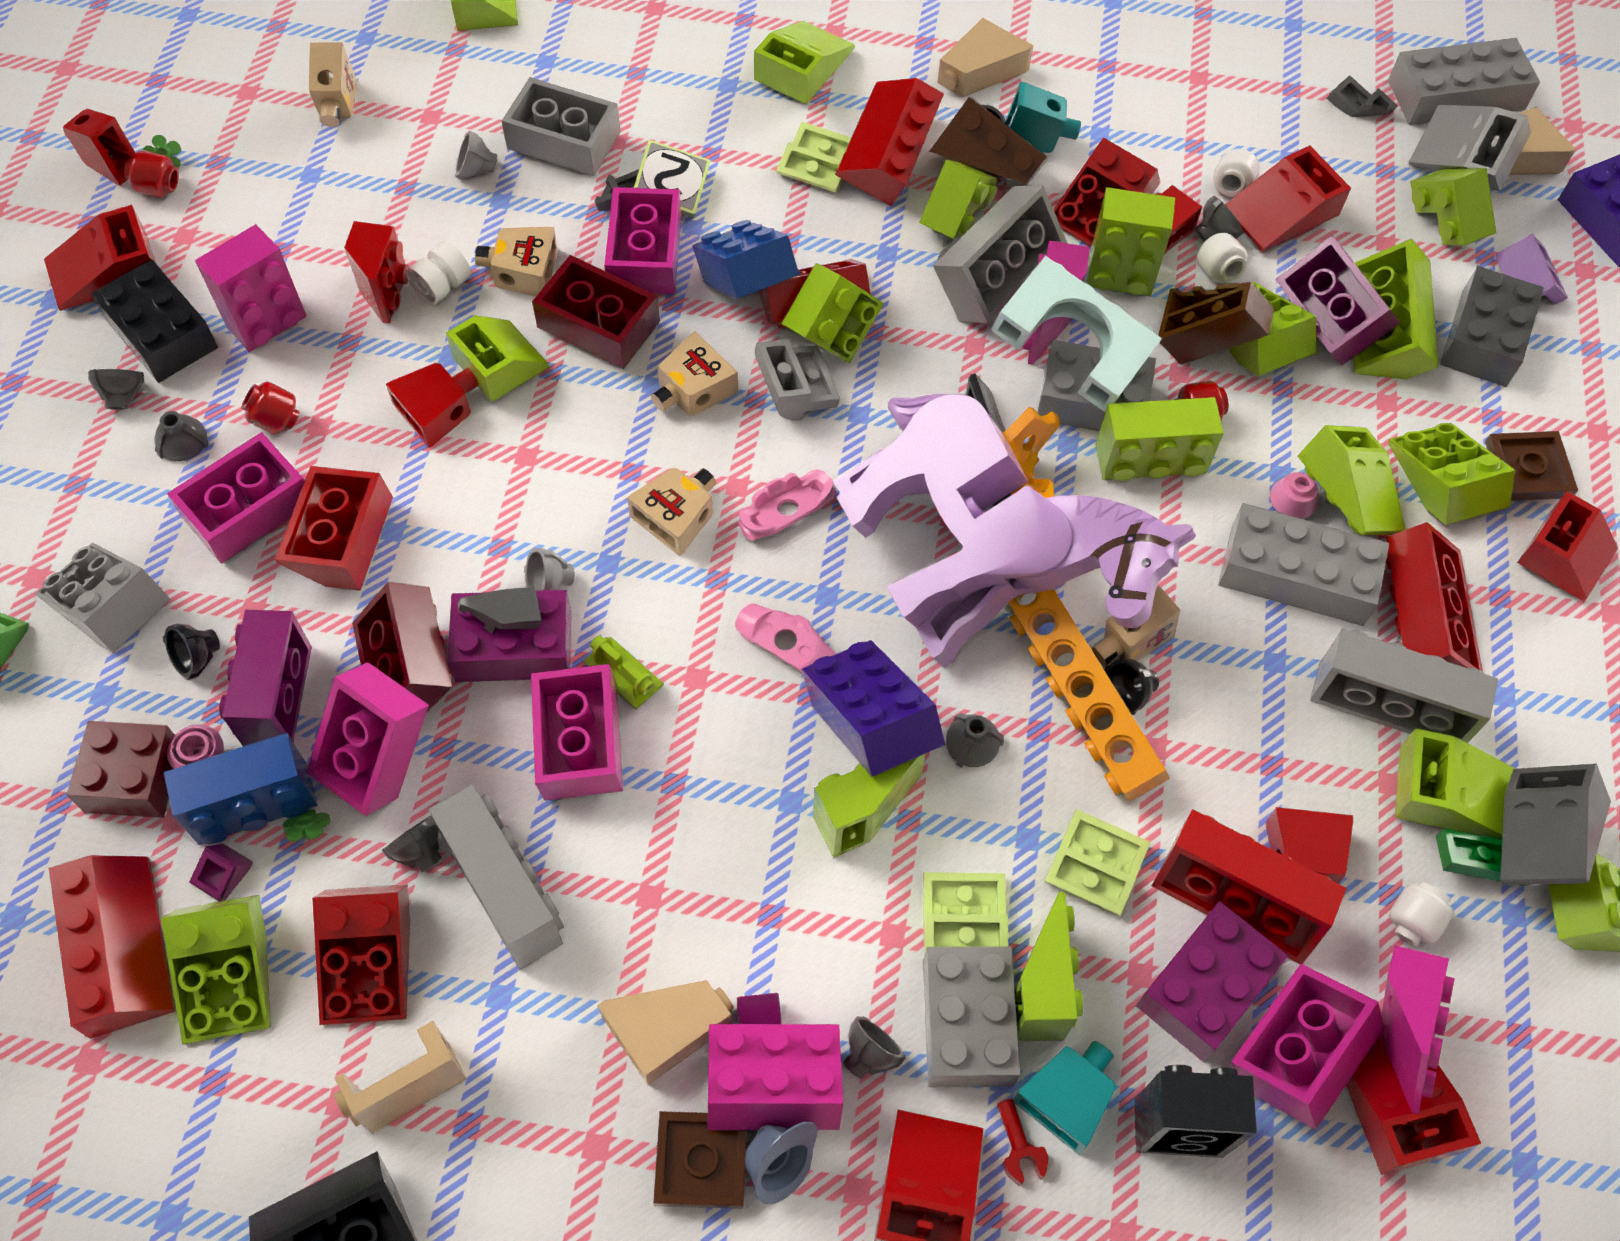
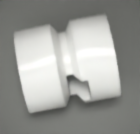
[406,241,472,305]

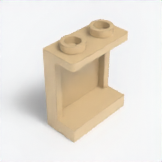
[334,1021,467,1134]

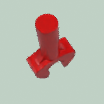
[997,1098,1048,1186]

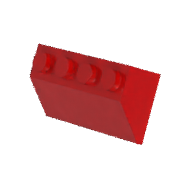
[835,78,944,206]
[1385,522,1483,672]
[1151,809,1347,964]
[49,855,176,1039]

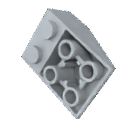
[1408,105,1531,191]
[35,542,171,653]

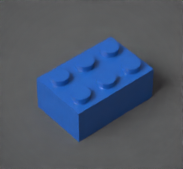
[692,220,799,299]
[164,733,318,845]

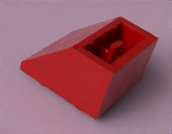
[344,221,409,324]
[1517,491,1618,602]

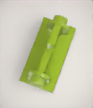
[583,635,664,710]

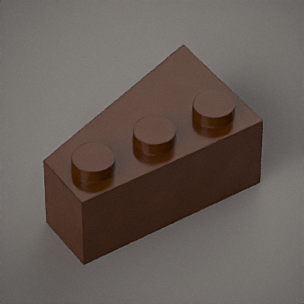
[929,97,1049,185]
[1158,282,1275,365]

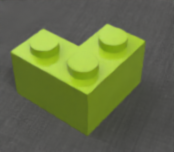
[919,160,998,239]
[1410,168,1497,246]

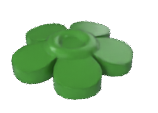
[143,135,182,168]
[282,809,331,842]

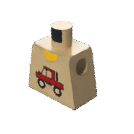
[309,42,357,127]
[475,227,558,297]
[651,331,738,415]
[627,468,716,556]
[1092,585,1180,666]

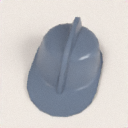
[744,1122,817,1204]

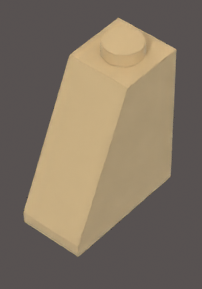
[937,18,1034,97]
[1509,107,1576,175]
[597,980,734,1085]

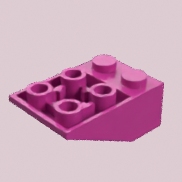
[1023,241,1090,365]
[1380,945,1455,1114]

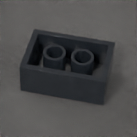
[91,259,219,383]
[1134,1065,1257,1158]

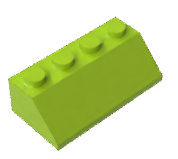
[1353,238,1439,379]

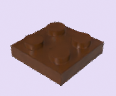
[1485,431,1578,501]
[653,1111,747,1209]

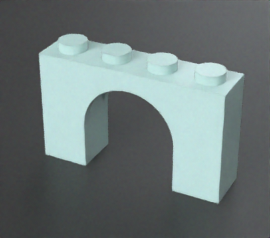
[991,256,1162,412]

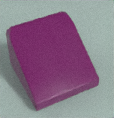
[189,844,253,902]
[736,993,782,1024]

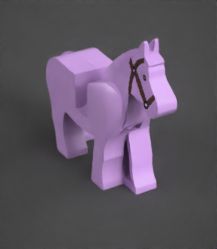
[834,394,1196,668]

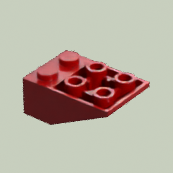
[1053,137,1161,247]
[1225,145,1351,252]
[44,204,156,311]
[312,884,410,1025]
[1346,1036,1481,1175]
[874,1110,983,1241]

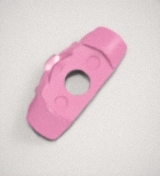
[739,469,837,540]
[735,603,836,674]

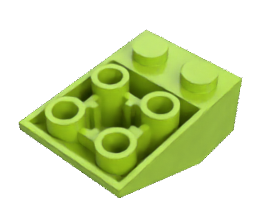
[754,21,855,105]
[1228,282,1317,376]
[1388,423,1515,525]
[1297,425,1406,535]
[1395,728,1516,839]
[813,754,926,858]
[1014,892,1083,1041]
[161,895,271,1044]

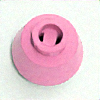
[1270,472,1320,519]
[167,725,224,769]

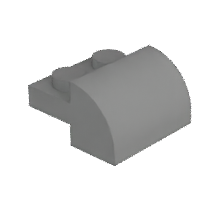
[755,339,840,420]

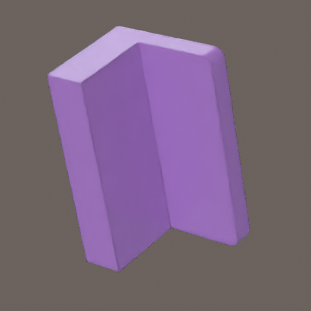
[1495,234,1568,305]

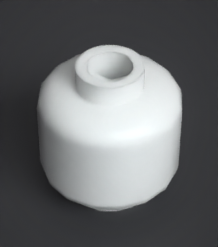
[1213,149,1260,198]
[1197,233,1248,283]
[1389,882,1454,946]

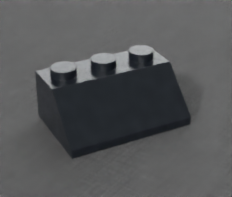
[249,1151,417,1241]

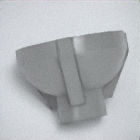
[455,131,497,180]
[524,548,575,591]

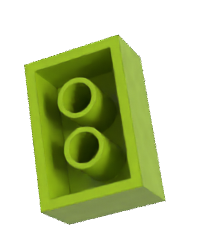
[1085,187,1175,297]
[1095,397,1224,481]

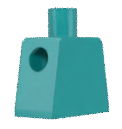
[1005,82,1081,153]
[1013,1041,1116,1155]

